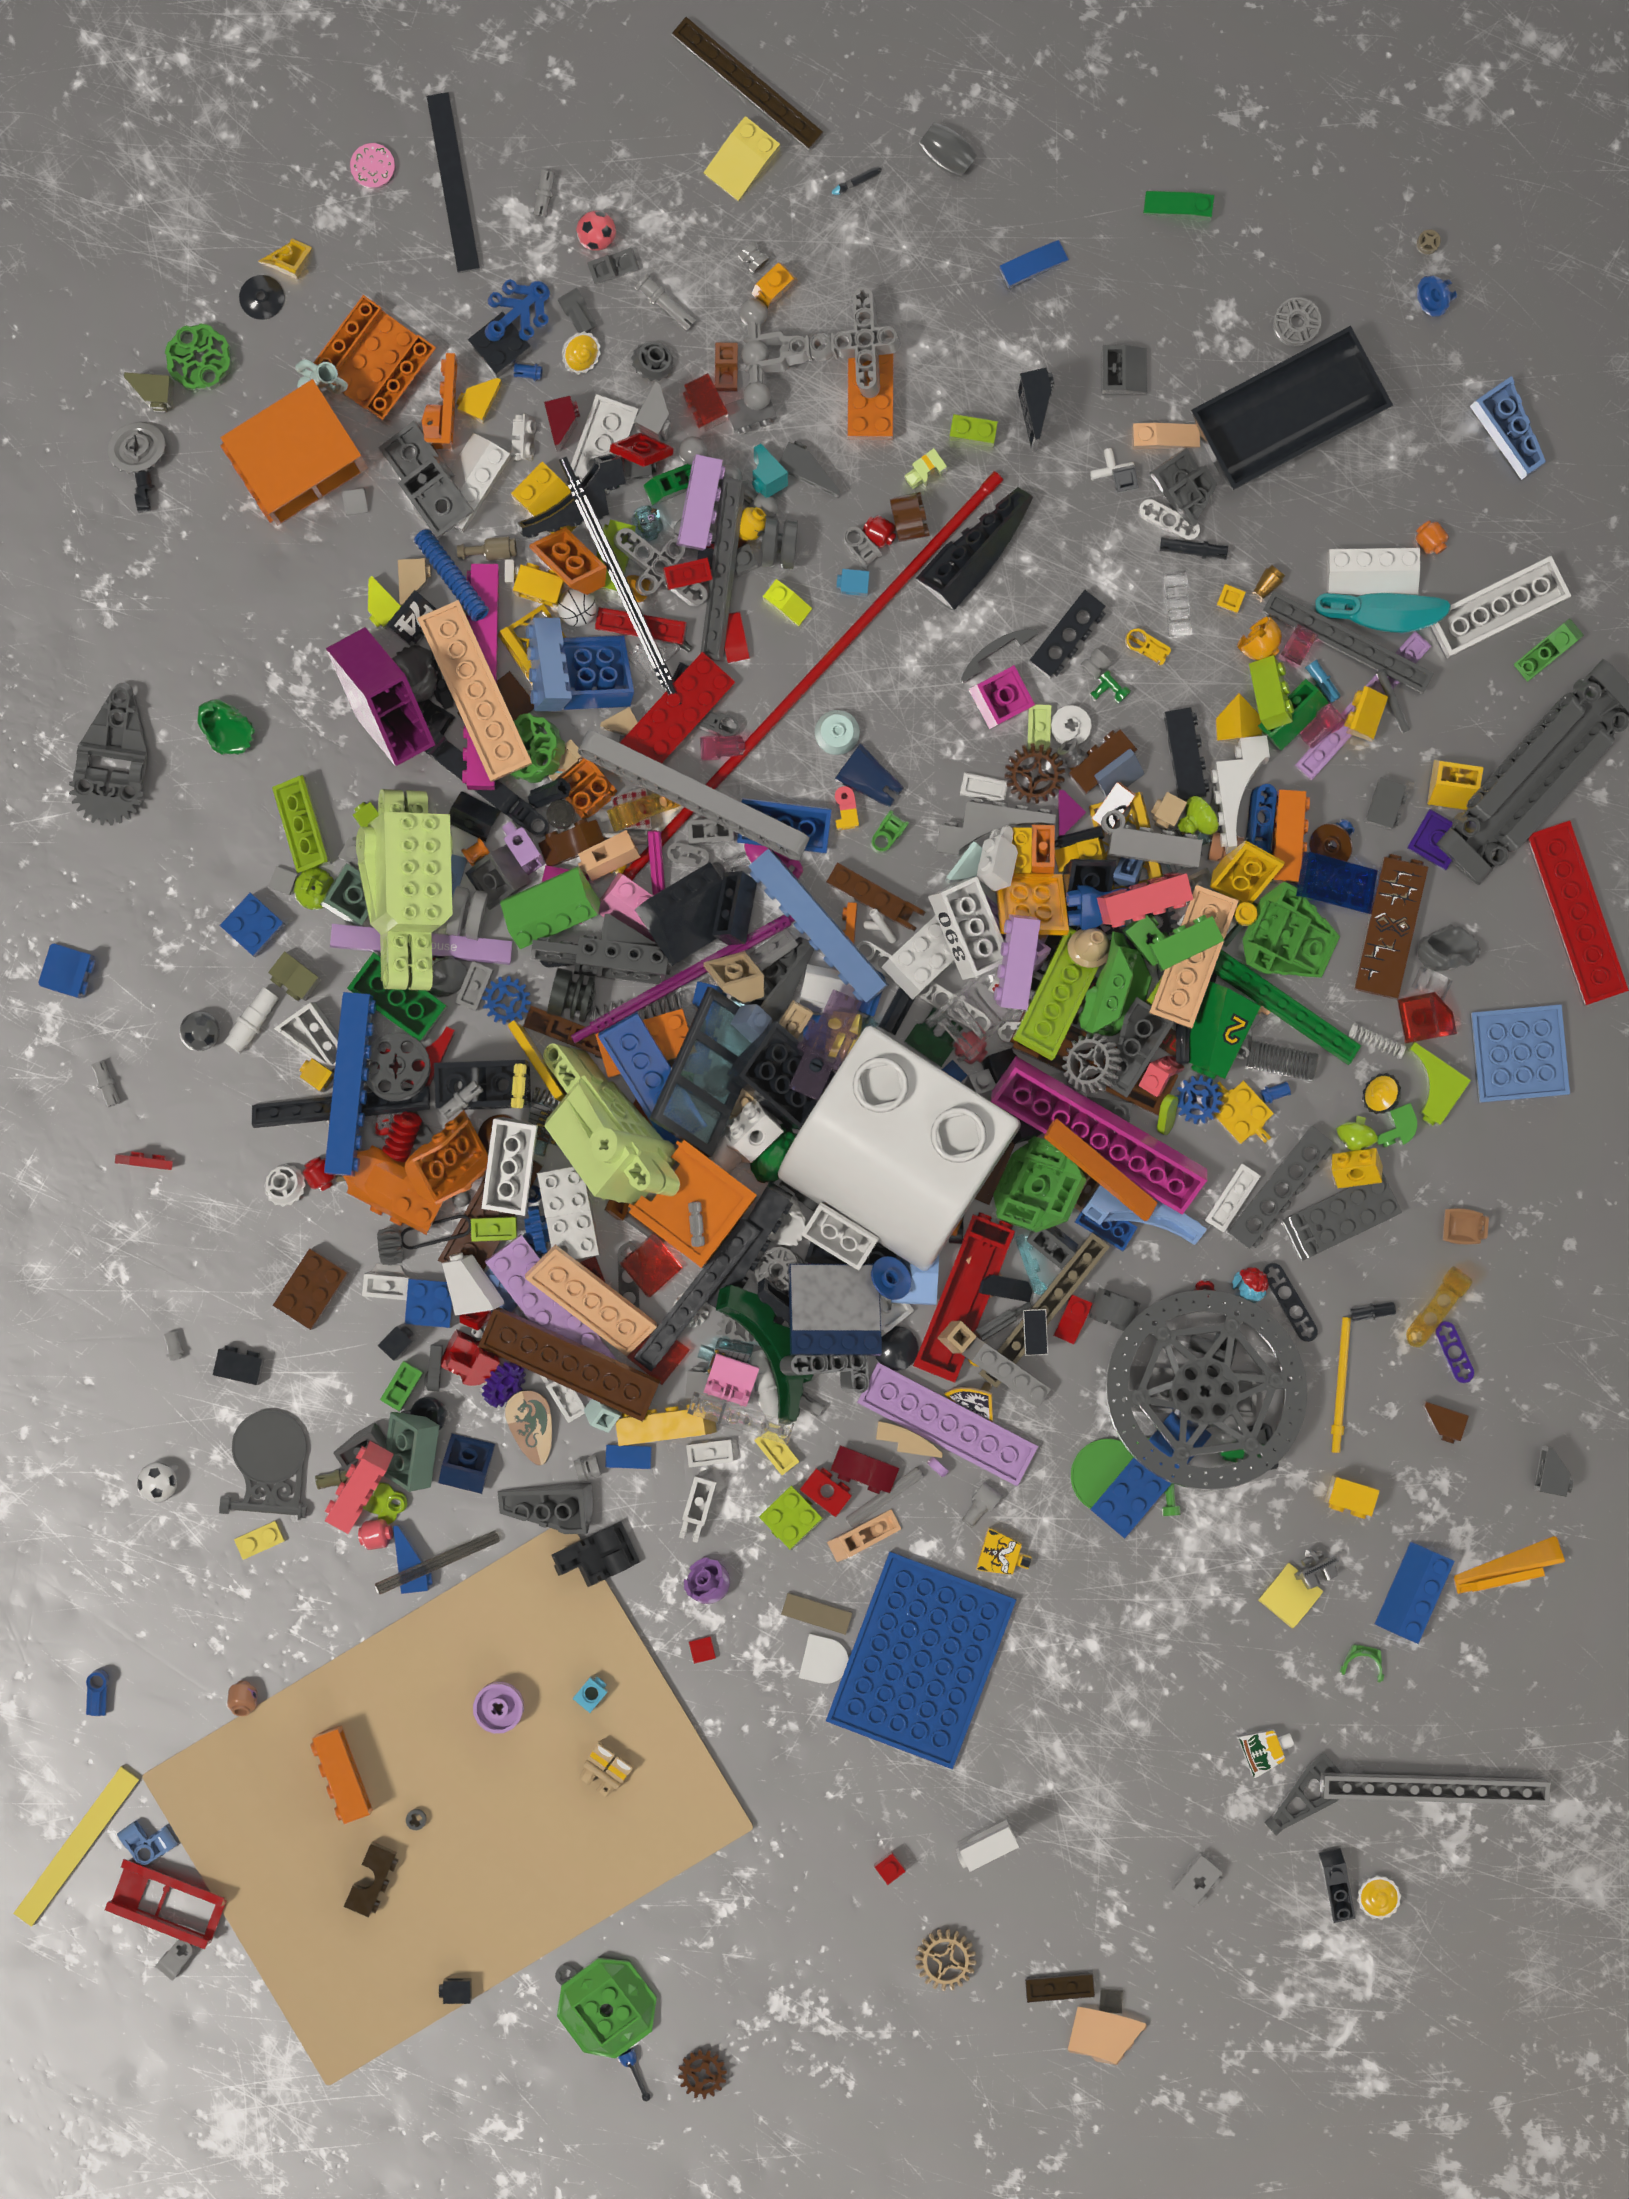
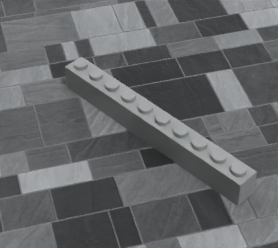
[1320,1773,1550,1805]

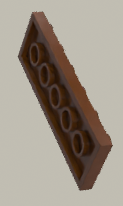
[437,1160,544,1271]

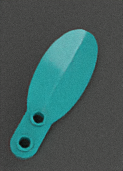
[1315,593,1451,633]

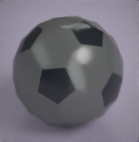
[179,1011,220,1051]

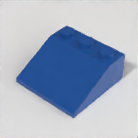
[560,635,634,710]

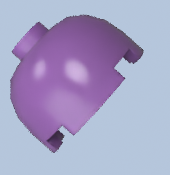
[684,1558,730,1604]

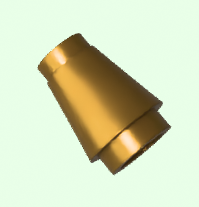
[1253,565,1285,599]

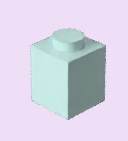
[584,1399,621,1433]

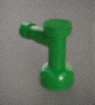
[1090,670,1132,704]

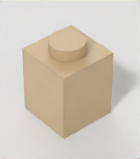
[938,1321,977,1353]

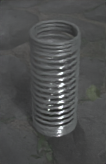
[1246,1040,1318,1081]

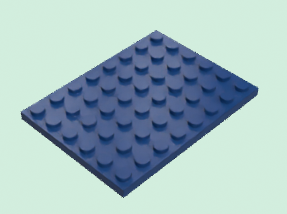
[825,1551,1017,1770]

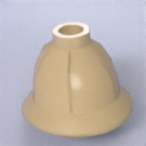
[1067,928,1111,968]

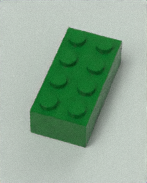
[347,952,448,1043]

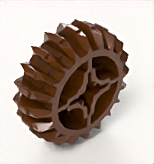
[1004,743,1065,804]

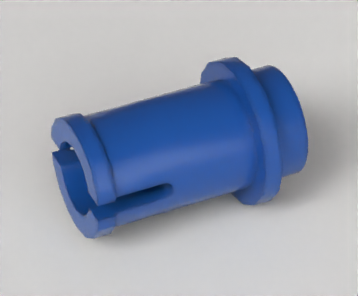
[514,363,543,382]
[1261,1081,1291,1104]

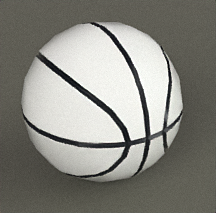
[557,588,597,627]

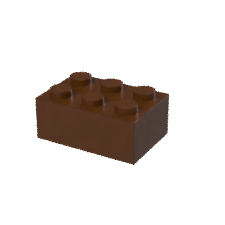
[272,1248,349,1330]

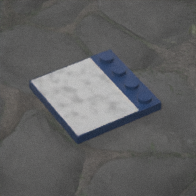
[788,1264,882,1356]

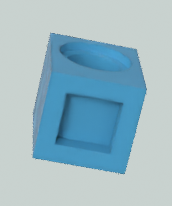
[836,569,869,596]

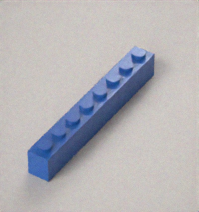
[324,992,376,1177]

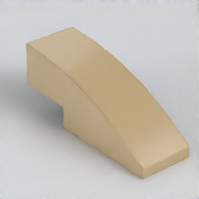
[876,1421,943,1458]

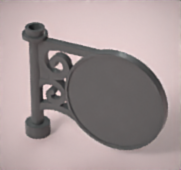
[219,1410,307,1520]

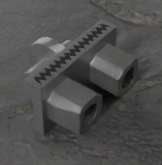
[1294,1549,1339,1589]

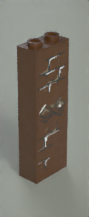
[1352,854,1429,1000]

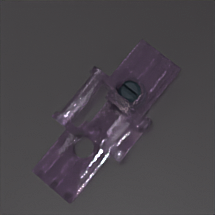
[789,989,862,1101]

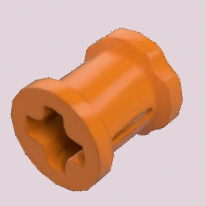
[461,838,490,867]

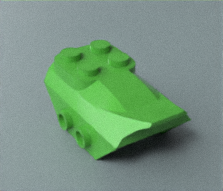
[1078,931,1153,1036]

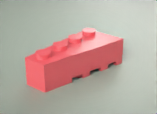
[1097,872,1193,927]
[324,1441,394,1534]

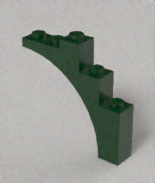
[716,1285,815,1425]

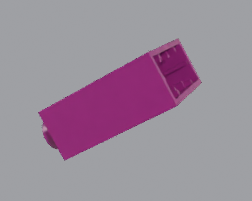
[326,627,435,766]

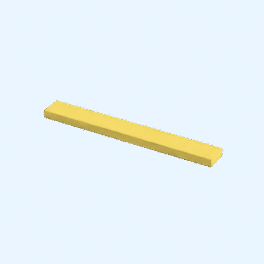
[13,1766,140,1927]

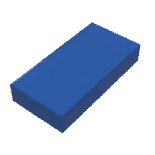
[605,1445,652,1469]

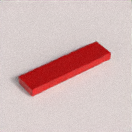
[594,607,687,645]

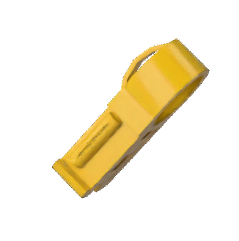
[1125,628,1171,665]

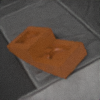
[715,342,738,391]

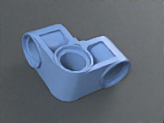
[117,1820,178,1865]

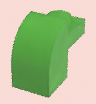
[1376,1103,1417,1147]

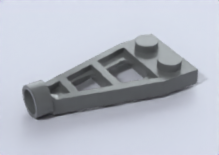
[1264,1752,1341,1836]

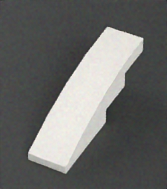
[540,1375,585,1423]

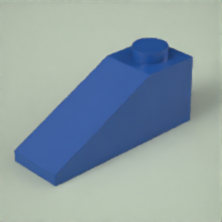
[393,1525,433,1594]

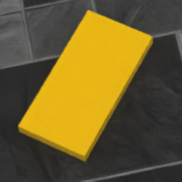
[508,1020,567,1102]

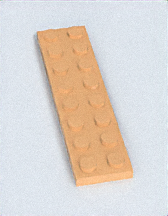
[417,600,532,782]

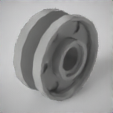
[1273,297,1321,346]
[755,1247,804,1295]

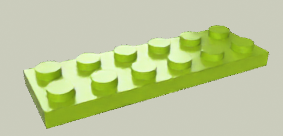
[1013,927,1099,1061]

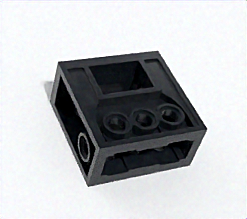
[434,1060,531,1111]

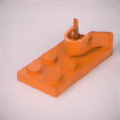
[422,353,458,450]

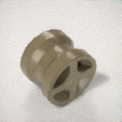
[1417,230,1441,255]

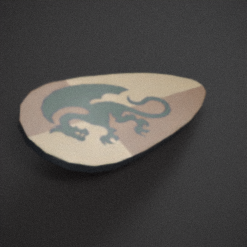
[505,1390,552,1465]

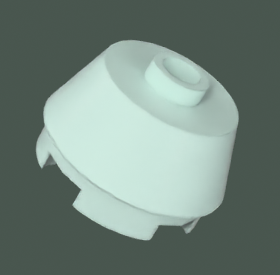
[815,710,860,755]

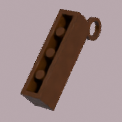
[826,862,926,932]

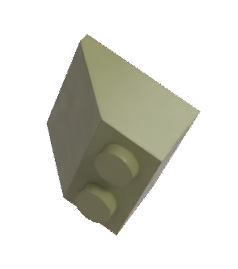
[124,372,174,412]

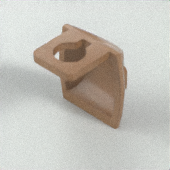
[1443,1209,1489,1245]

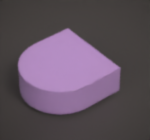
[927,1457,949,1477]

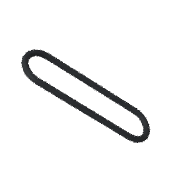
[401,1215,471,1250]

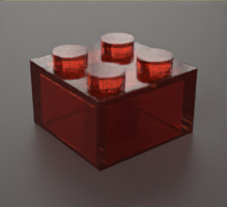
[682,373,729,432]

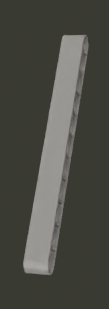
[578,731,809,860]

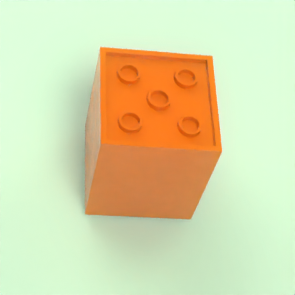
[220,379,368,526]

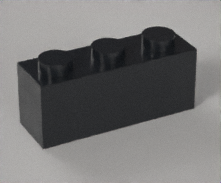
[712,871,757,945]

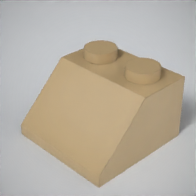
[703,951,764,1003]

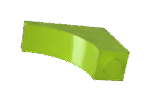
[1408,1042,1471,1126]

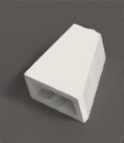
[442,1253,504,1315]

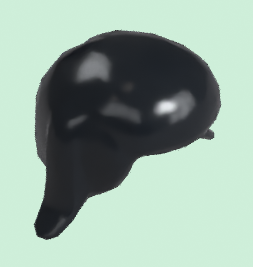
[401,1397,448,1430]

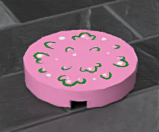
[350,143,395,189]

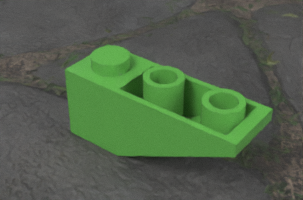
[1513,618,1584,682]

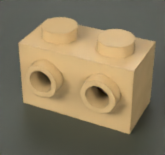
[1151,792,1187,831]

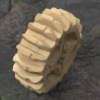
[915,1929,976,1991]

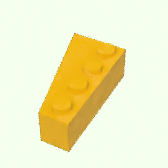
[616,1403,717,1446]

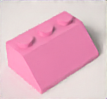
[598,873,655,942]

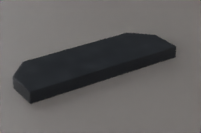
[979,1274,1033,1302]

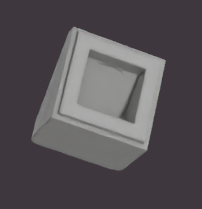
[342,488,368,515]

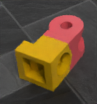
[835,786,859,831]

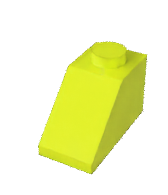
[368,576,401,629]
[763,579,812,627]

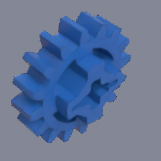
[482,976,531,1025]
[1175,1075,1224,1125]
[524,1205,550,1255]

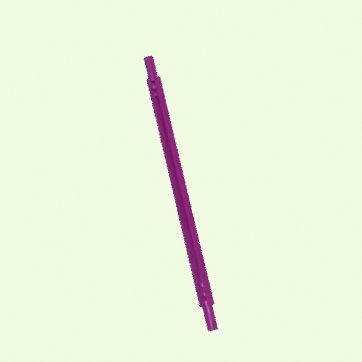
[571,914,795,1043]

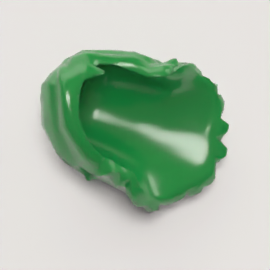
[197,699,255,755]
[750,1124,797,1183]

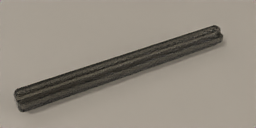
[375,1531,500,1594]

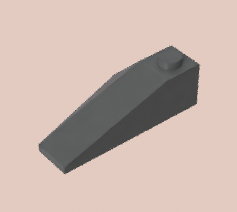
[731,937,814,1023]
[497,1483,593,1534]

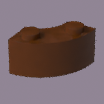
[538,818,605,867]

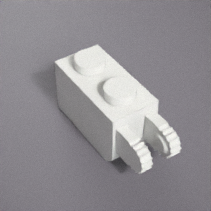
[977,825,1018,891]
[679,1476,717,1542]

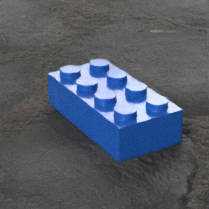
[1075,1199,1138,1251]

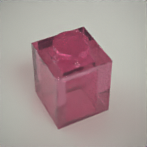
[1280,624,1318,665]

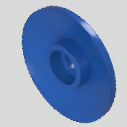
[871,1256,911,1300]

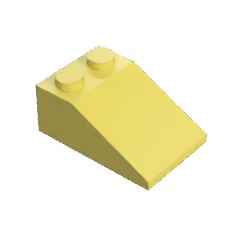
[703,116,780,201]

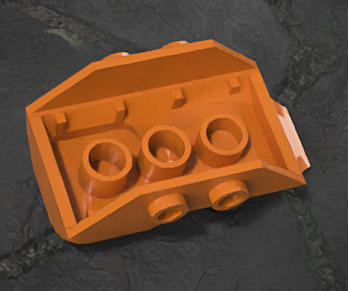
[405,1110,488,1205]
[343,1145,444,1235]

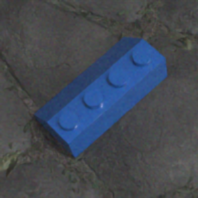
[1374,1541,1455,1644]

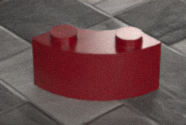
[830,1445,900,1494]

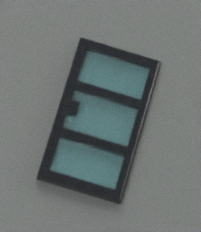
[649,987,751,1157]

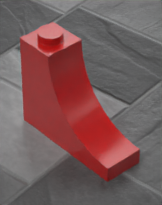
[375,1026,456,1088]

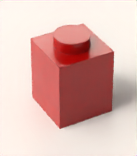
[874,1851,906,1885]

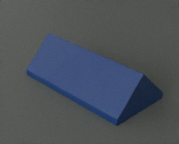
[737,798,832,853]

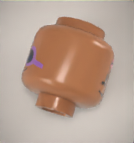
[227,1681,257,1716]

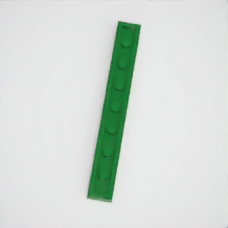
[1213,949,1361,1065]

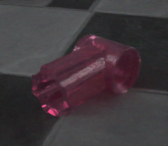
[1299,703,1345,749]
[700,736,745,760]

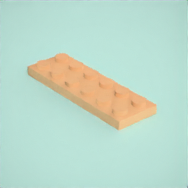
[1149,885,1239,1029]
[525,1244,657,1356]

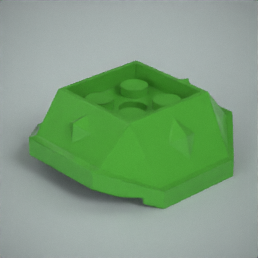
[993,1136,1086,1233]
[557,1958,657,2059]

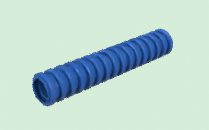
[414,529,489,621]

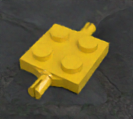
[1214,1080,1274,1144]

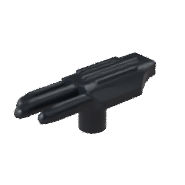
[433,659,454,710]

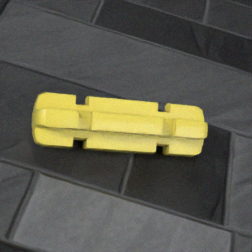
[511,1063,527,1109]

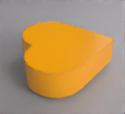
[626,575,651,603]

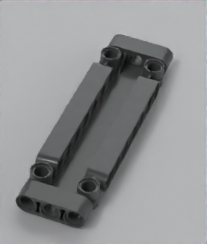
[1436,659,1629,885]

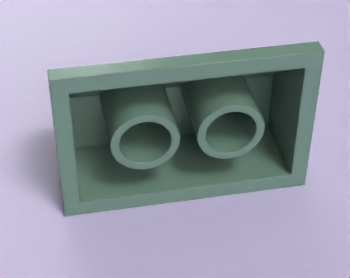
[384,1412,439,1492]

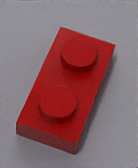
[663,558,713,590]

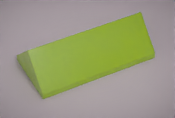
[272,775,331,873]

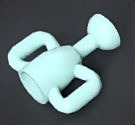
[295,359,348,394]

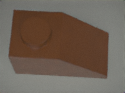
[1422,1401,1469,1444]

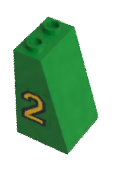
[1189,981,1261,1080]

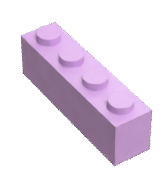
[677,454,725,551]
[994,914,1041,1010]

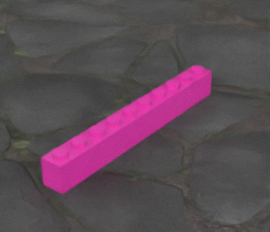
[462,564,499,790]

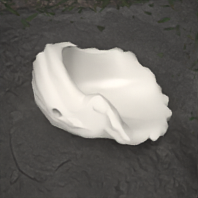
[759,1188,807,1249]

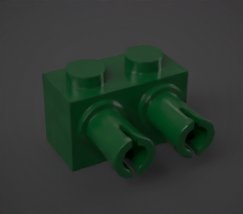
[904,1007,963,1068]

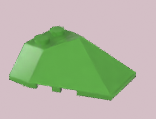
[1242,882,1340,978]

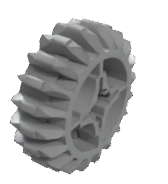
[1062,1033,1123,1094]

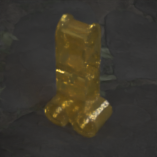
[606,793,681,832]
[1406,1266,1473,1347]

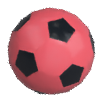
[576,210,616,251]

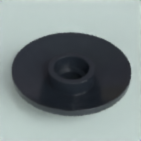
[239,275,284,320]

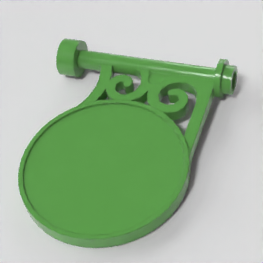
[1071,1438,1181,1516]

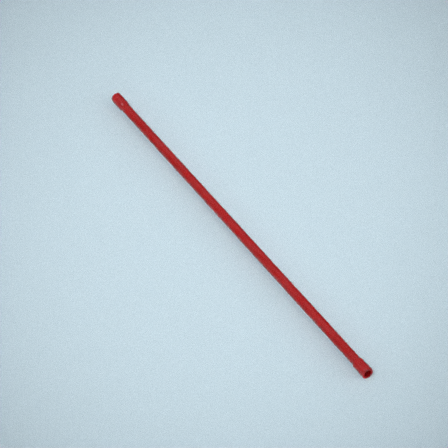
[623,471,1004,881]

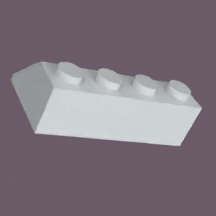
[437,433,511,533]
[1327,548,1420,597]
[481,1117,538,1216]

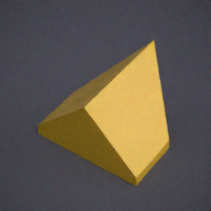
[258,239,312,279]
[1216,693,1262,741]

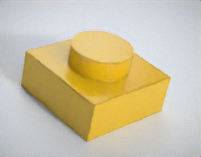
[1216,584,1246,614]

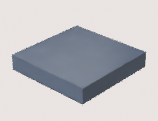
[1095,749,1145,798]

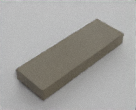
[781,1593,852,1635]

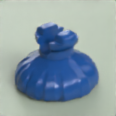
[1417,276,1457,317]

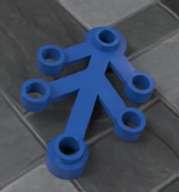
[485,279,550,341]

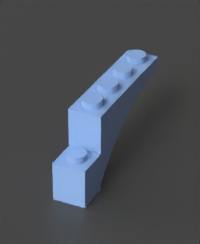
[1082,1185,1207,1245]

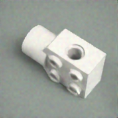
[709,1099,784,1173]

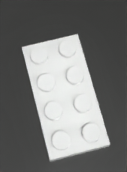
[566,394,639,495]

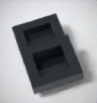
[417,699,455,735]

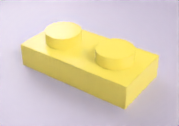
[754,1426,800,1475]
[234,1521,285,1560]

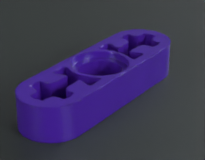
[1434,1321,1474,1383]

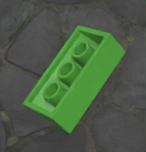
[500,866,601,949]

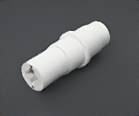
[224,987,279,1054]
[748,1350,778,1420]

